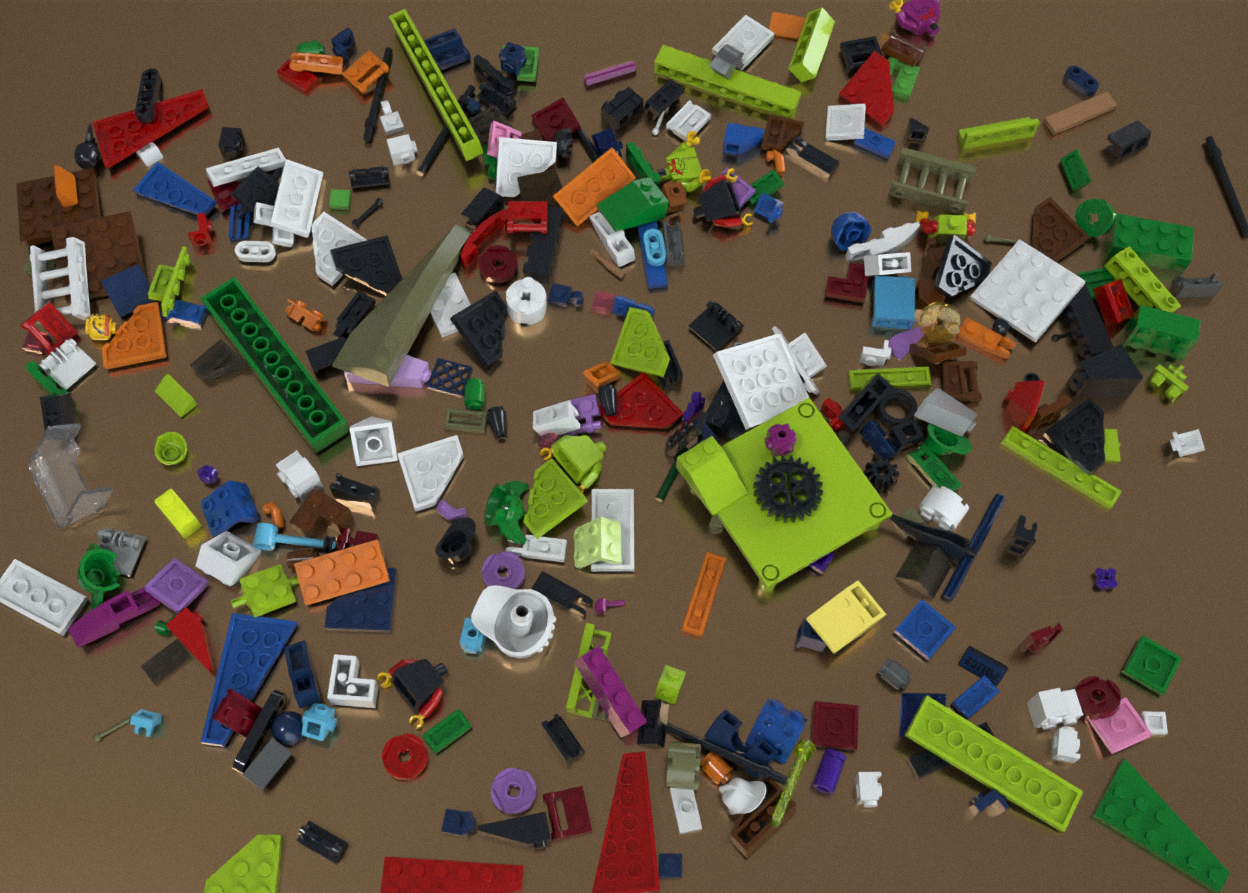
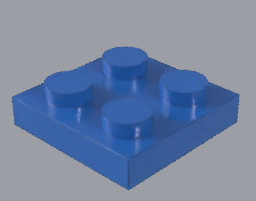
[894,599,956,660]

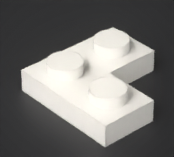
[254,202,294,247]

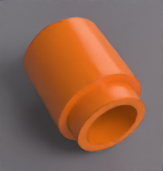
[700,752,733,785]

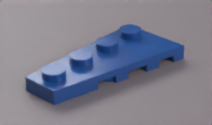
[133,161,217,216]

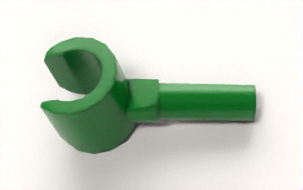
[154,613,177,636]

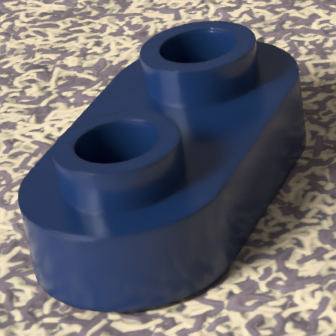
[1064,66,1099,96]

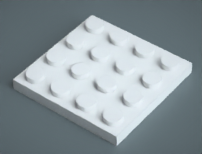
[970,239,1085,343]
[713,333,809,430]

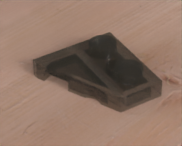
[190,339,248,381]

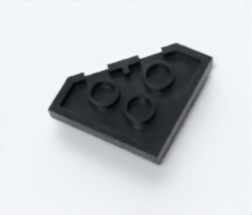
[330,235,402,296]
[933,235,992,297]
[450,290,507,368]
[1043,398,1105,476]

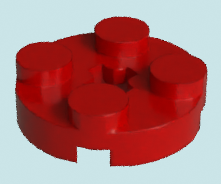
[382,733,428,780]

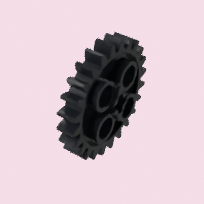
[753,455,823,523]

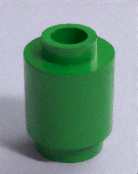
[296,40,325,54]
[464,378,485,410]

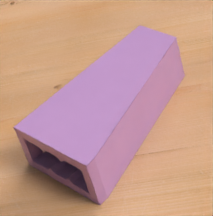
[344,355,431,388]

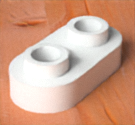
[235,241,276,262]

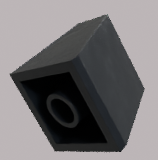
[1068,344,1144,397]

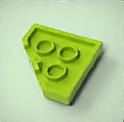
[610,307,670,378]
[523,458,588,539]
[204,834,283,893]

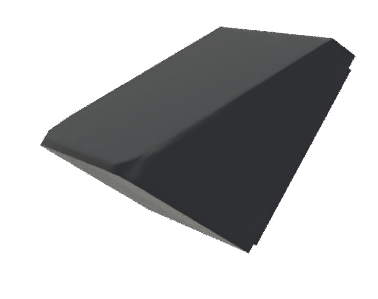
[907,118,929,141]

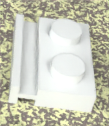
[666,100,711,141]

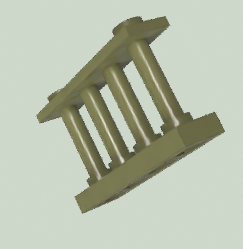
[888,147,977,215]

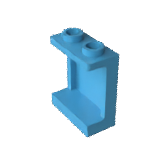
[871,275,915,330]

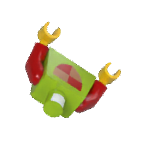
[916,210,976,243]

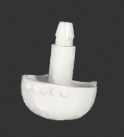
[471,585,556,659]

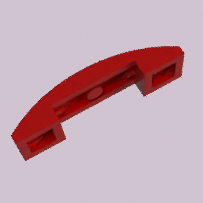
[461,209,515,269]

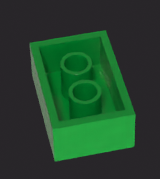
[1124,305,1201,359]

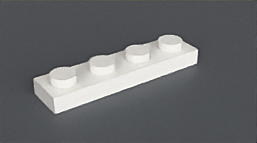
[206,148,286,187]

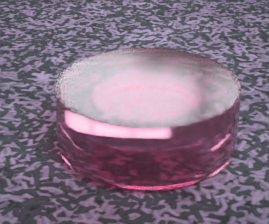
[537,433,558,449]

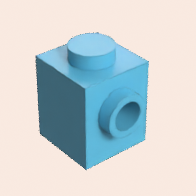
[459,618,486,654]

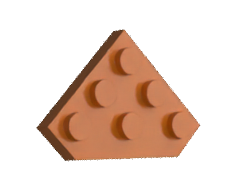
[102,302,167,370]

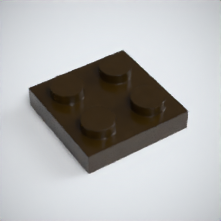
[517,170,561,208]

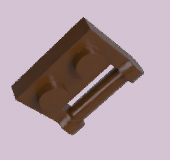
[881,32,927,67]
[941,361,982,403]
[1027,394,1071,434]

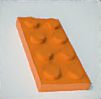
[552,147,636,227]
[294,539,390,606]

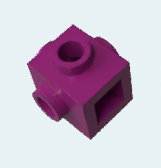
[764,423,797,458]

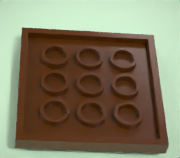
[16,168,100,247]
[50,211,146,304]

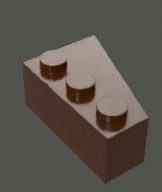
[730,778,796,858]

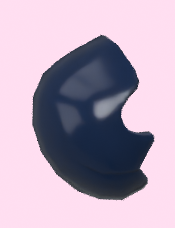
[271,711,304,746]

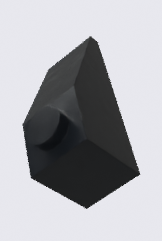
[838,373,893,432]
[477,812,551,850]

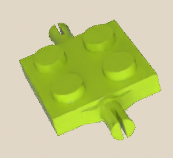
[230,564,299,618]

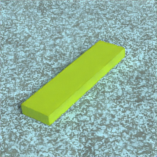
[848,367,932,392]

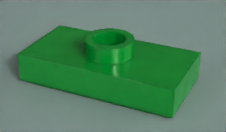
[1060,149,1092,192]
[748,169,785,207]
[422,708,472,755]

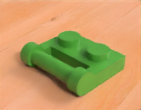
[888,57,920,100]

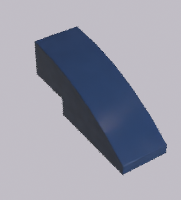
[284,640,321,708]

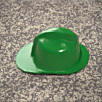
[924,423,972,456]

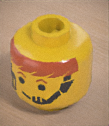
[85,314,117,341]

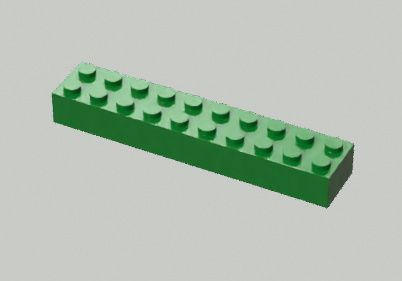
[200,276,350,454]

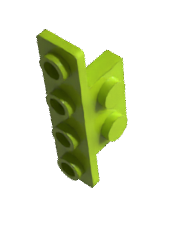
[148,246,191,317]

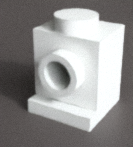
[1051,726,1080,763]
[855,772,882,808]

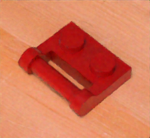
[507,201,548,233]
[20,302,78,356]

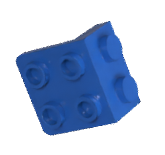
[201,480,259,537]
[746,699,808,763]

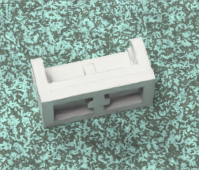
[533,400,580,440]

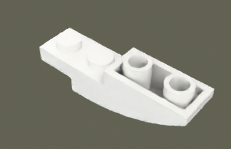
[845,222,920,264]

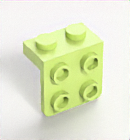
[574,517,622,569]

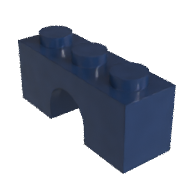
[704,709,779,779]

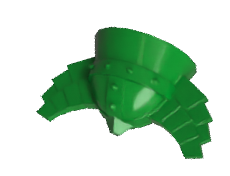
[484,480,529,545]
[77,543,120,610]

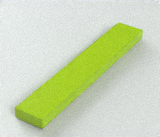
[1001,426,1122,510]

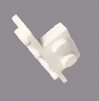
[772,326,827,396]

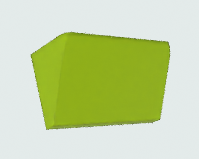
[155,374,197,418]

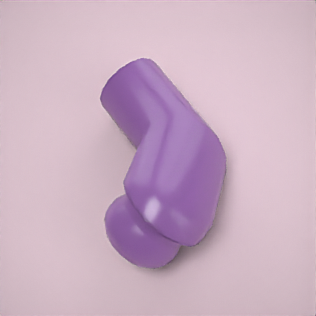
[437,500,467,521]

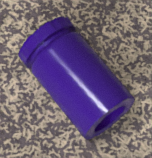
[812,749,847,794]

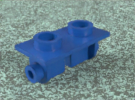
[612,295,655,317]

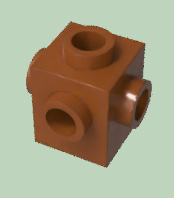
[660,181,688,213]

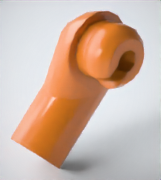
[766,149,785,174]
[262,501,285,528]

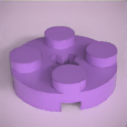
[482,551,525,590]
[491,768,537,815]

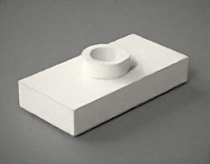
[669,788,702,834]

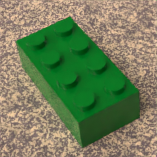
[1106,213,1194,272]

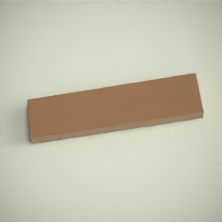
[1043,91,1117,135]

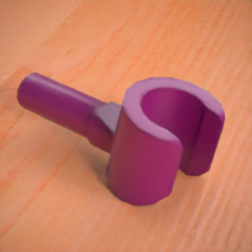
[594,598,625,613]

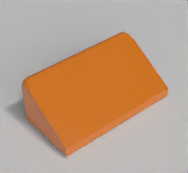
[769,12,806,40]
[54,165,78,207]

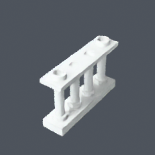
[30,237,91,325]

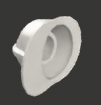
[719,778,766,815]

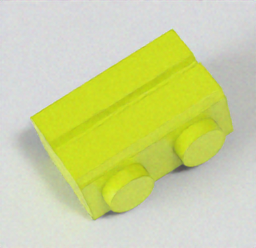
[154,488,202,539]

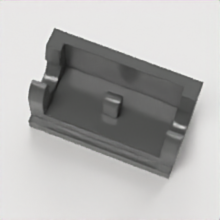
[662,221,686,266]
[1172,273,1223,298]
[242,738,292,790]

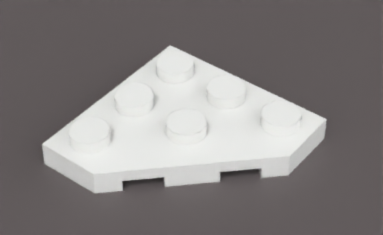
[495,137,557,198]
[311,212,367,286]
[397,435,464,512]

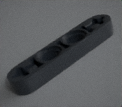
[135,68,161,123]
[232,689,286,773]

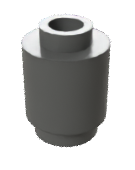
[878,658,912,690]

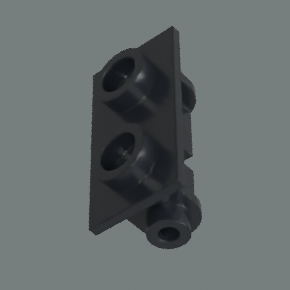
[476,82,517,115]
[349,165,390,188]
[297,821,348,864]

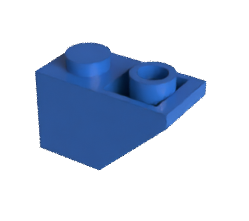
[722,123,765,156]

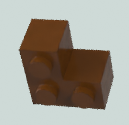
[289,488,353,538]

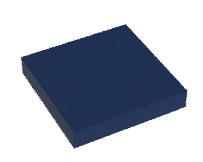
[101,264,157,317]

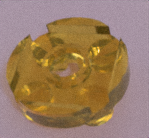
[920,302,961,342]

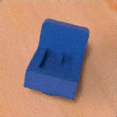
[754,193,784,223]

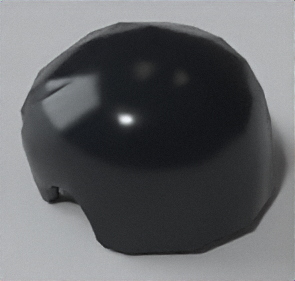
[553,127,573,158]

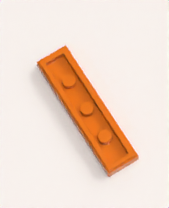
[681,551,727,638]

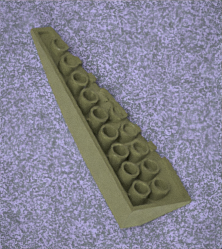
[333,224,473,387]

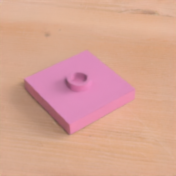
[1087,698,1152,754]

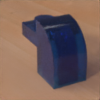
[591,128,624,157]

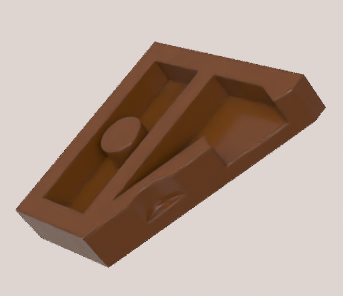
[761,115,804,152]
[909,342,966,364]

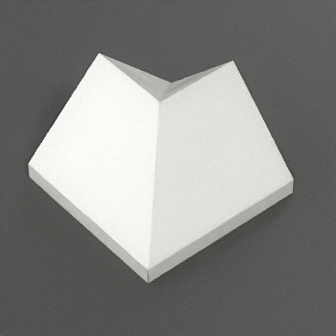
[350,416,398,466]

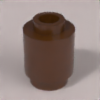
[287,548,320,571]

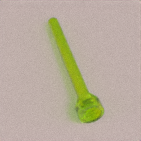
[771,739,815,827]

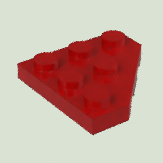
[839,51,894,127]
[599,373,684,429]

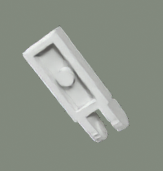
[506,534,567,563]

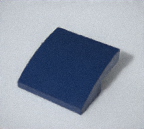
[423,28,471,71]

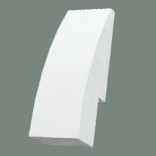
[589,212,635,267]

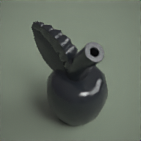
[74,123,100,169]

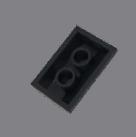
[705,380,746,442]

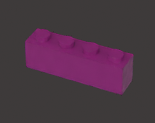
[573,645,647,737]

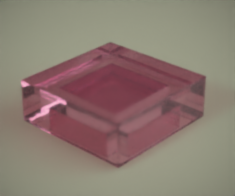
[591,291,616,315]
[22,332,51,354]

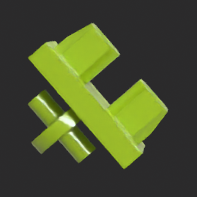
[1149,364,1189,400]

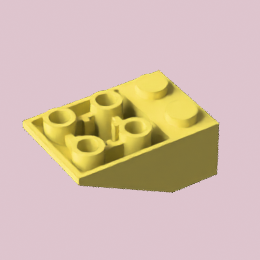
[806,580,886,653]

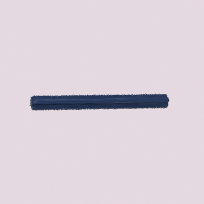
[942,493,1006,601]

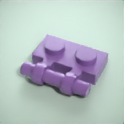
[556,394,602,437]

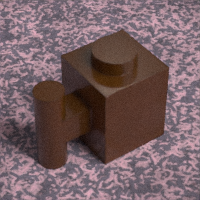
[923,237,945,279]

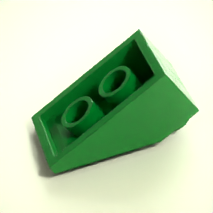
[596,177,669,232]

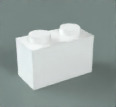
[864,252,911,276]

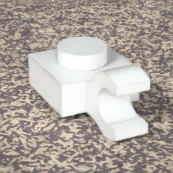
[380,100,404,136]

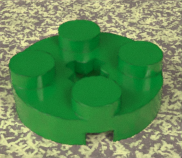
[1075,198,1116,237]

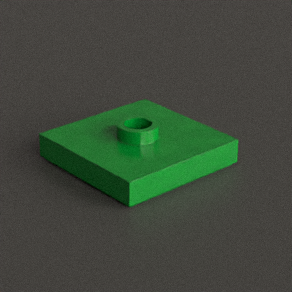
[1122,635,1182,696]

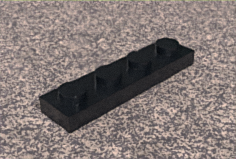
[665,410,708,457]

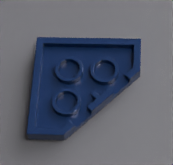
[324,568,397,633]

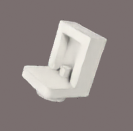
[859,340,891,366]
[1170,429,1205,457]

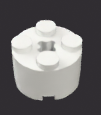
[506,277,547,325]
[919,485,969,531]

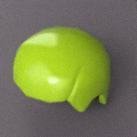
[154,432,187,466]

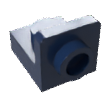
[441,809,476,838]

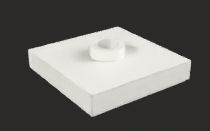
[826,104,866,141]

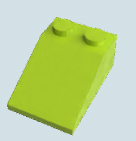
[676,436,748,516]

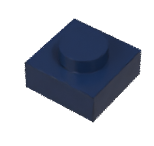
[659,853,682,879]

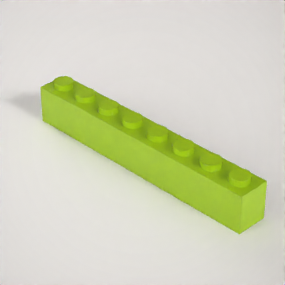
[654,45,801,119]

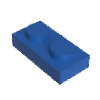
[160,299,207,327]

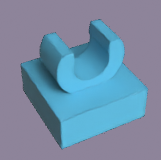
[130,709,162,737]

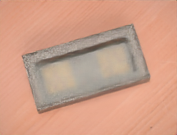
[141,639,192,684]

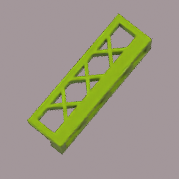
[957,117,1040,149]
[566,623,612,718]

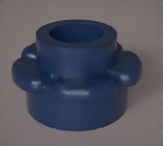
[465,97,482,115]

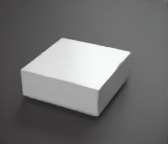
[1140,711,1168,735]

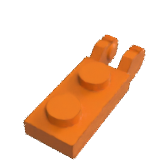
[289,52,343,75]
[957,317,1016,359]

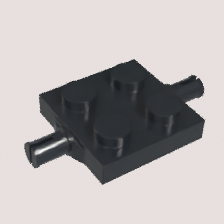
[231,166,282,219]

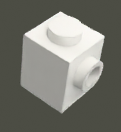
[387,134,417,166]

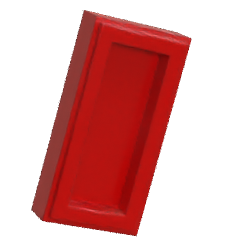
[277,59,318,92]

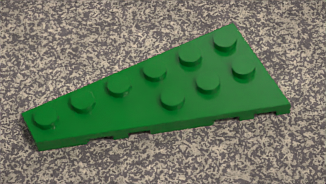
[1093,758,1230,893]

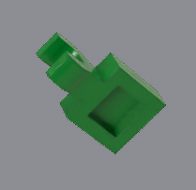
[482,144,497,180]

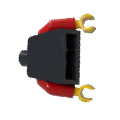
[693,169,753,228]
[377,659,448,730]

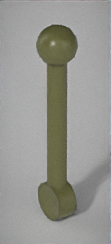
[984,234,1025,244]
[93,712,135,742]

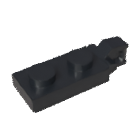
[333,291,376,340]

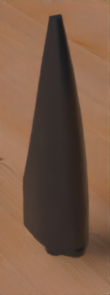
[889,514,977,564]

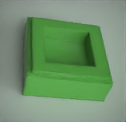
[329,189,351,210]

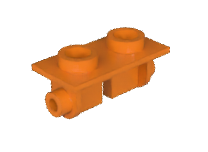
[285,299,328,332]

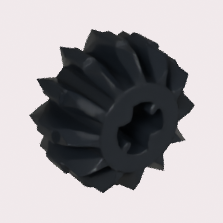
[863,456,900,492]

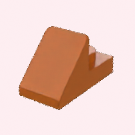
[583,361,622,393]

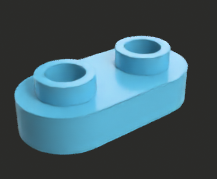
[643,229,666,266]

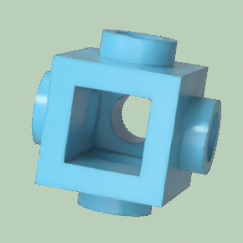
[302,703,337,741]

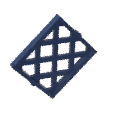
[427,358,473,397]

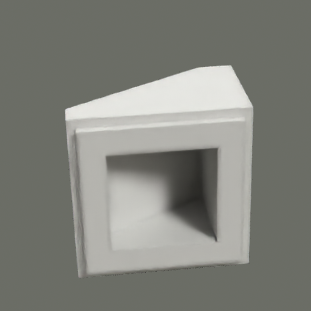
[136,142,163,167]

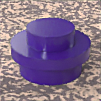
[197,465,218,484]

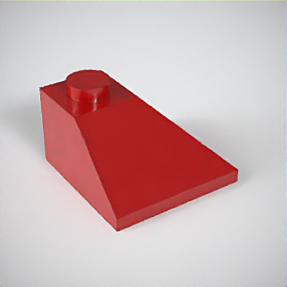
[1005,380,1045,433]

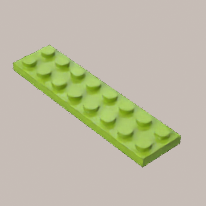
[904,696,1083,832]

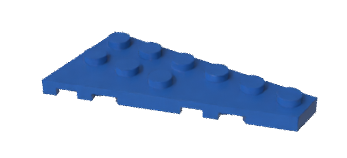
[201,613,298,747]

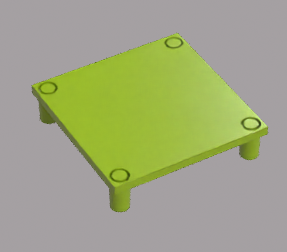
[716,398,893,592]

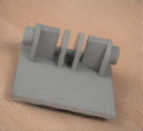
[97,527,146,577]

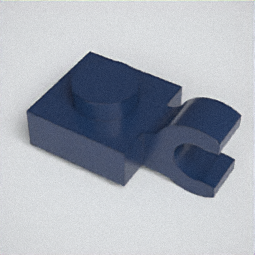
[547,283,584,308]

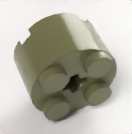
[666,742,701,790]

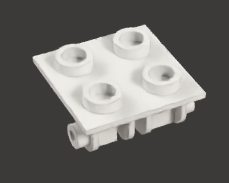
[39,338,96,390]

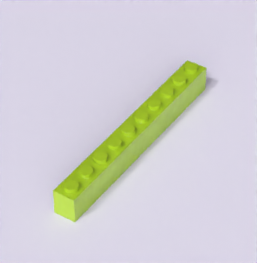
[389,9,483,161]

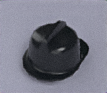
[435,517,476,565]

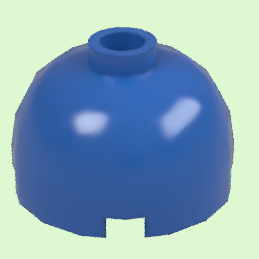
[831,211,871,251]

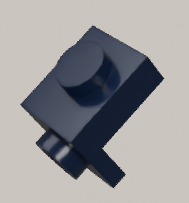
[331,27,355,61]
[969,789,1009,816]

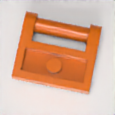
[342,50,390,94]

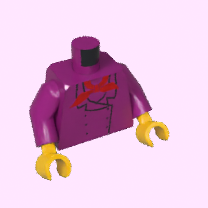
[889,0,941,36]

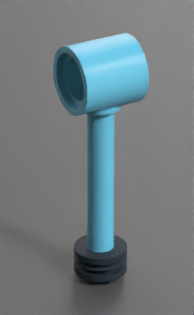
[253,523,336,553]

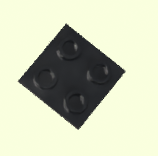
[688,300,744,351]

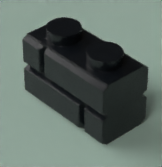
[601,87,644,131]

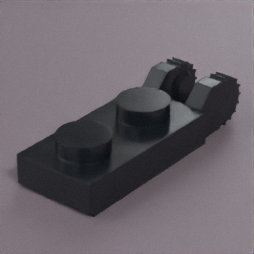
[473,54,514,97]
[786,136,840,178]
[531,571,593,617]

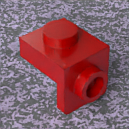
[188,212,214,246]
[821,397,844,432]

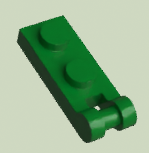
[626,142,661,189]
[26,361,68,395]
[907,443,962,492]

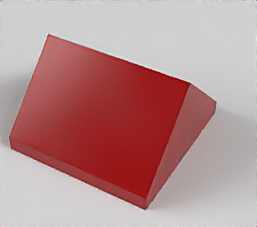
[1093,279,1134,326]

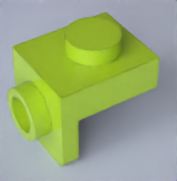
[655,665,686,704]

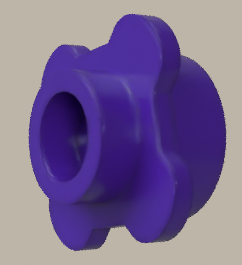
[1095,568,1118,589]

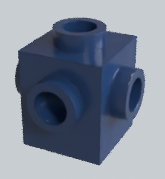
[499,42,527,76]

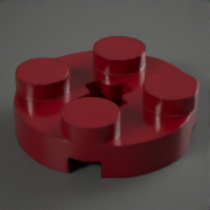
[478,245,518,283]
[1076,676,1121,720]

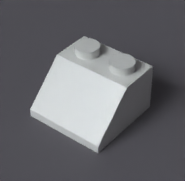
[195,531,261,586]

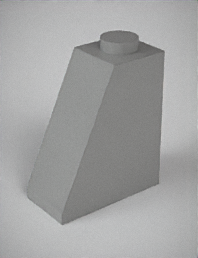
[914,387,978,437]

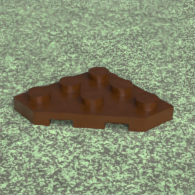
[1032,197,1089,262]

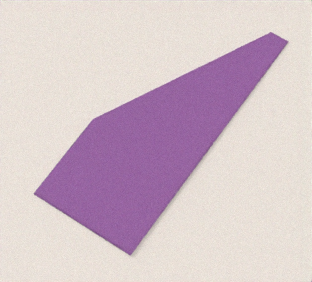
[888,323,934,360]

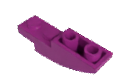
[68,587,160,648]

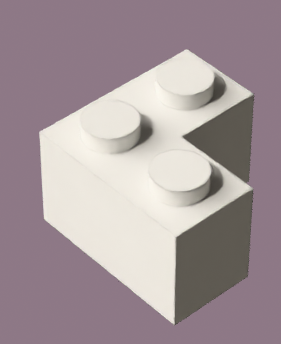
[276,450,324,502]
[327,654,379,708]
[1027,688,1083,730]

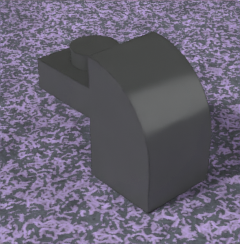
[709,44,744,80]

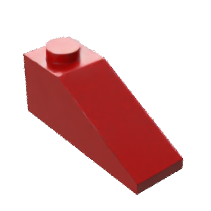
[166,607,216,676]

